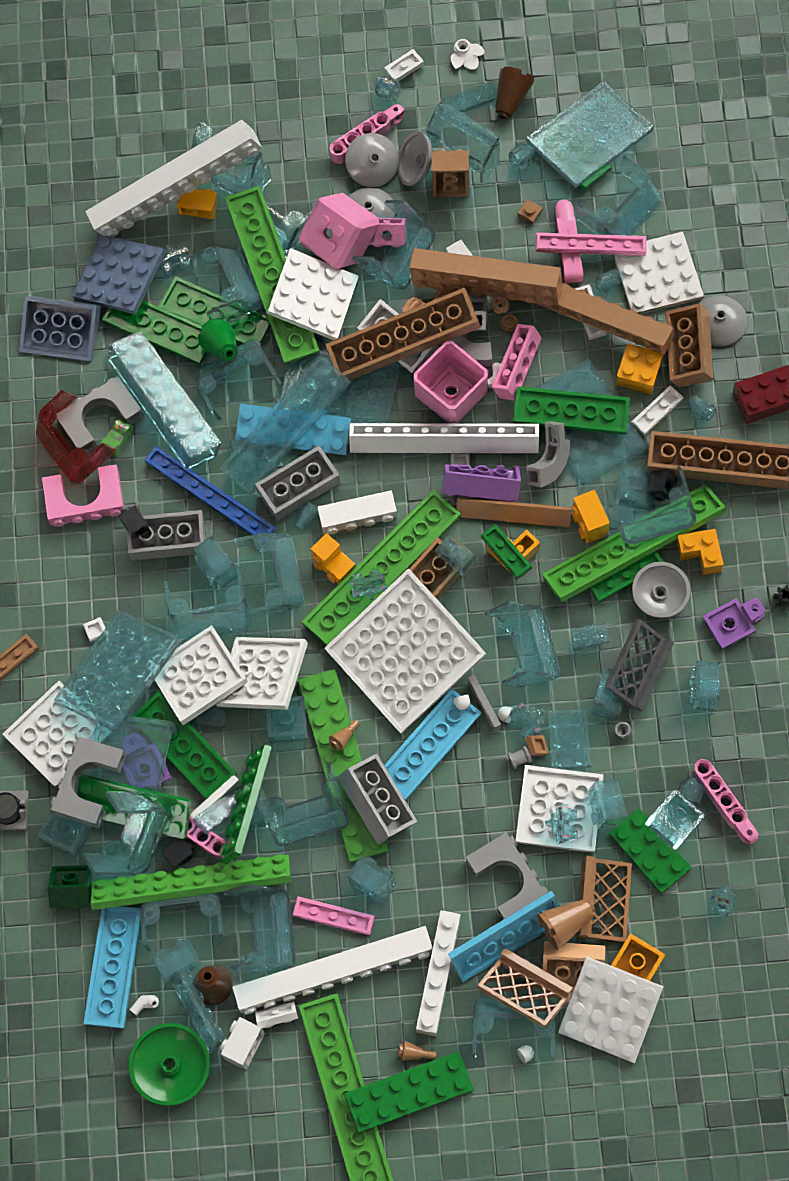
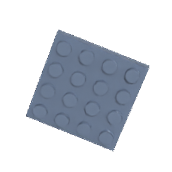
[72,235,166,314]

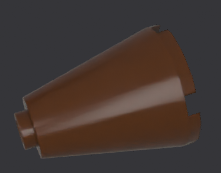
[495,66,535,120]
[193,965,233,1005]

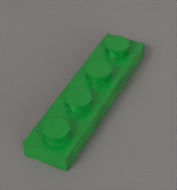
[589,551,663,603]

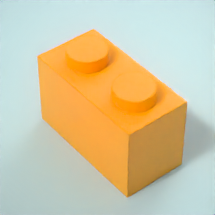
[177,188,219,220]

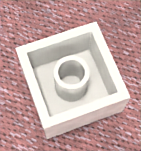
[220,1017,265,1071]

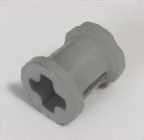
[507,746,532,770]

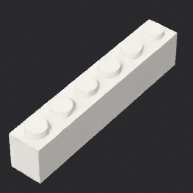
[416,910,461,1037]

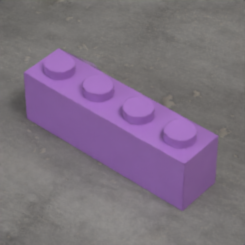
[442,465,521,502]

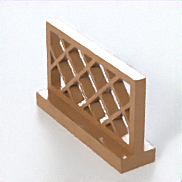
[576,856,632,943]
[477,948,573,1029]

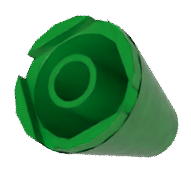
[198,318,238,361]

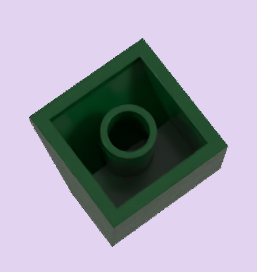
[47,865,92,909]

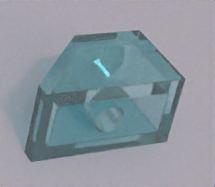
[434,537,475,576]

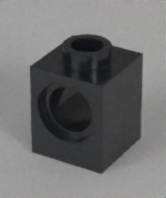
[647,470,678,501]
[119,505,150,540]
[162,838,195,870]

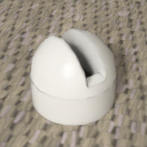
[453,695,470,710]
[498,706,514,723]
[517,1045,534,1063]

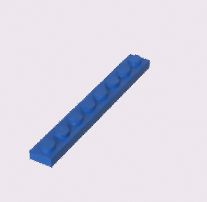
[145,446,276,544]

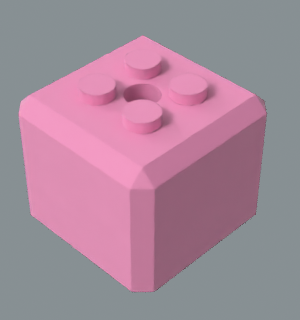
[299,193,379,269]
[414,341,488,424]

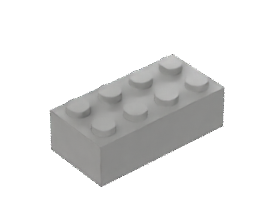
[255,446,341,522]
[127,510,207,561]
[337,754,418,845]

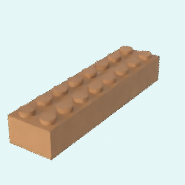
[409,248,562,306]
[326,288,481,383]
[646,431,789,489]

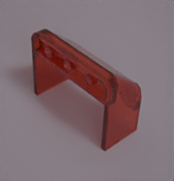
[36,390,117,483]

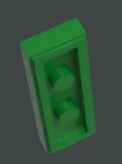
[481,524,532,580]

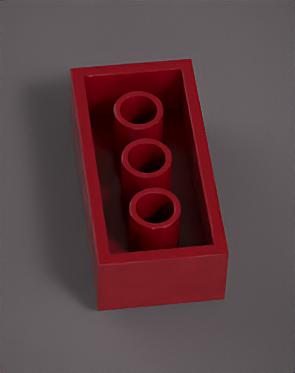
[733,365,789,424]

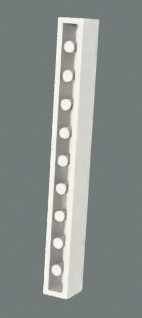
[349,423,539,453]
[233,926,433,1014]

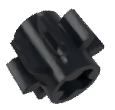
[773,585,789,610]

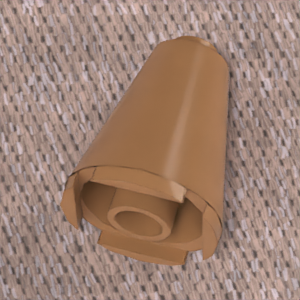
[537,899,595,949]

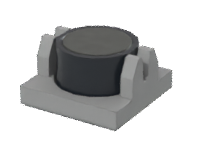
[0,791,29,831]

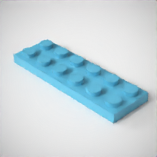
[235,404,352,456]
[384,689,482,801]
[448,891,559,982]
[83,906,143,1029]

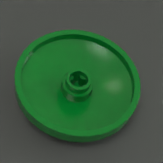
[129,1023,211,1106]

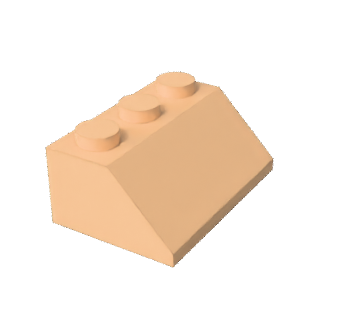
[542,941,605,991]

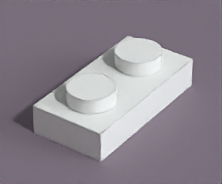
[384,49,424,82]
[255,1001,298,1028]

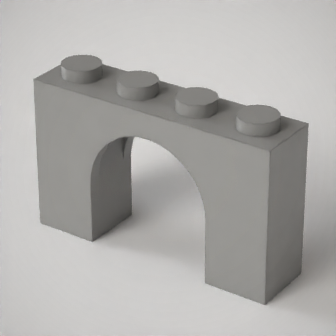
[55,376,144,456]
[51,736,127,829]
[466,833,548,920]

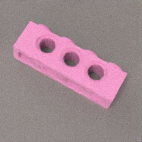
[331,218,407,248]
[492,324,541,401]

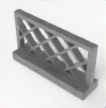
[605,619,674,711]

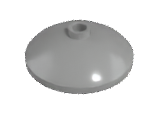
[397,131,432,186]
[345,133,399,188]
[348,187,396,233]
[700,295,748,348]
[632,562,690,619]

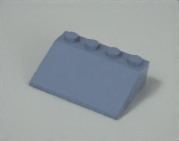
[19,296,101,361]

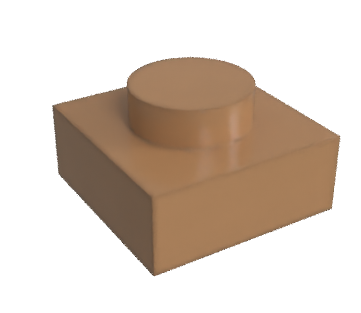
[518,199,543,224]
[525,735,549,757]

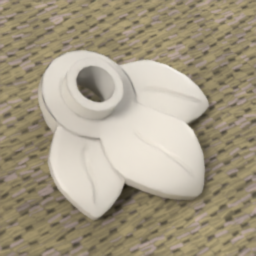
[451,39,485,70]

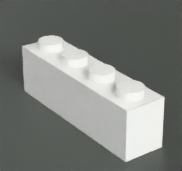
[318,490,397,535]

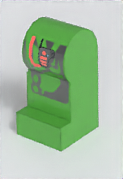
[100,419,132,458]

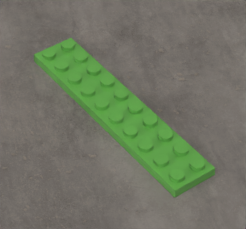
[225,186,320,365]
[542,484,727,602]
[302,490,461,646]
[298,669,388,863]
[91,854,291,910]
[299,993,393,1181]

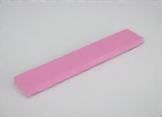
[536,233,647,256]

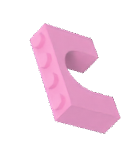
[42,465,125,527]

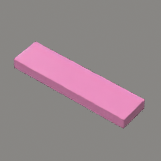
[292,897,375,936]

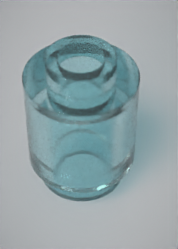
[595,269,624,293]

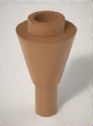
[329,720,360,751]
[398,1041,436,1061]

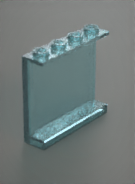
[85,712,178,793]

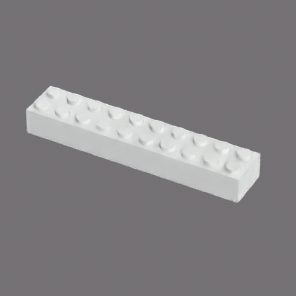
[85,120,262,237]

